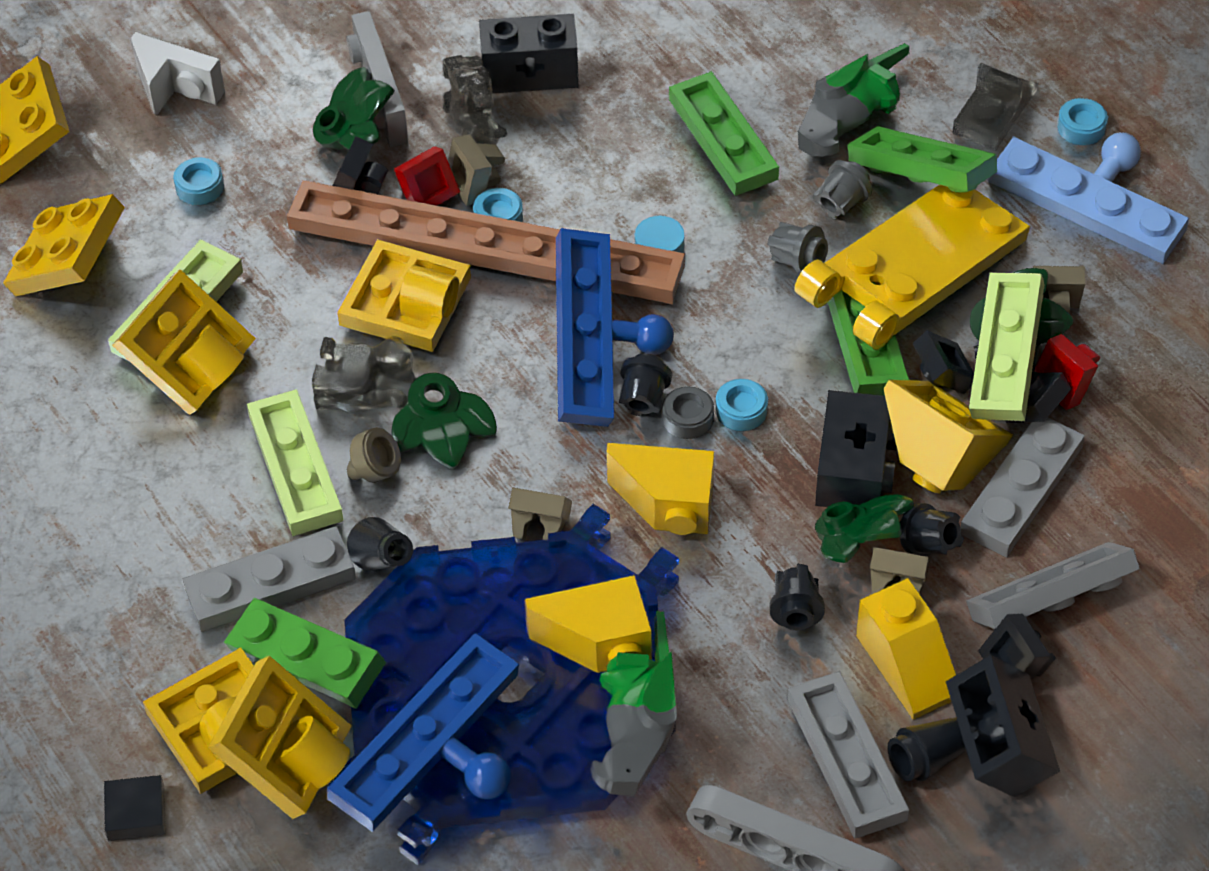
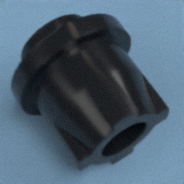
[619,353,673,417]
[900,503,964,557]
[769,564,825,631]

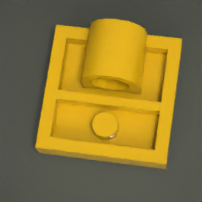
[0,56,70,185]
[3,194,125,296]
[337,239,471,352]
[112,269,256,415]
[143,648,254,794]
[208,656,352,819]

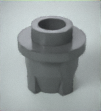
[813,160,872,219]
[767,222,828,273]

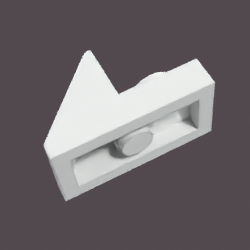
[131,32,225,115]

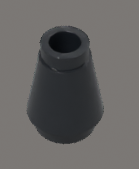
[347,517,413,571]
[887,717,966,782]

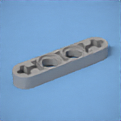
[686,785,905,871]

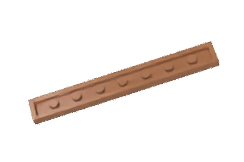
[287,180,685,304]

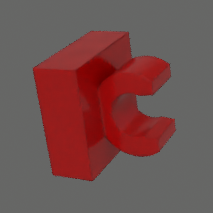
[394,146,460,206]
[1034,334,1101,410]

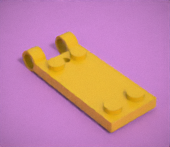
[794,185,1030,349]

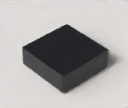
[104,775,166,841]

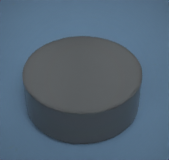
[662,386,714,439]

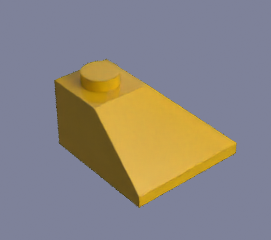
[884,380,1013,493]

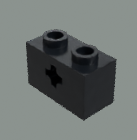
[479,13,579,94]
[815,390,897,507]
[946,655,1060,797]

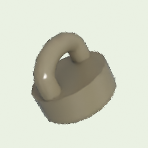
[347,427,401,483]

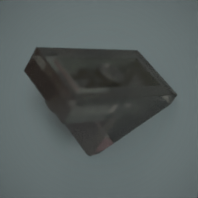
[952,63,1038,151]

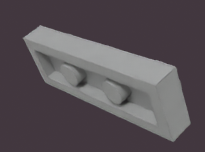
[346,11,409,147]
[960,418,1085,558]
[182,526,356,632]
[966,542,1139,629]
[787,671,909,839]

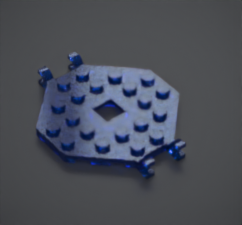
[328,503,679,865]

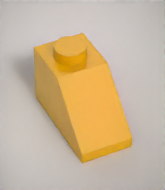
[606,443,714,535]
[525,575,652,673]
[856,578,956,720]

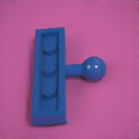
[556,228,674,427]
[327,633,519,832]

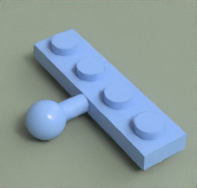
[988,132,1189,264]

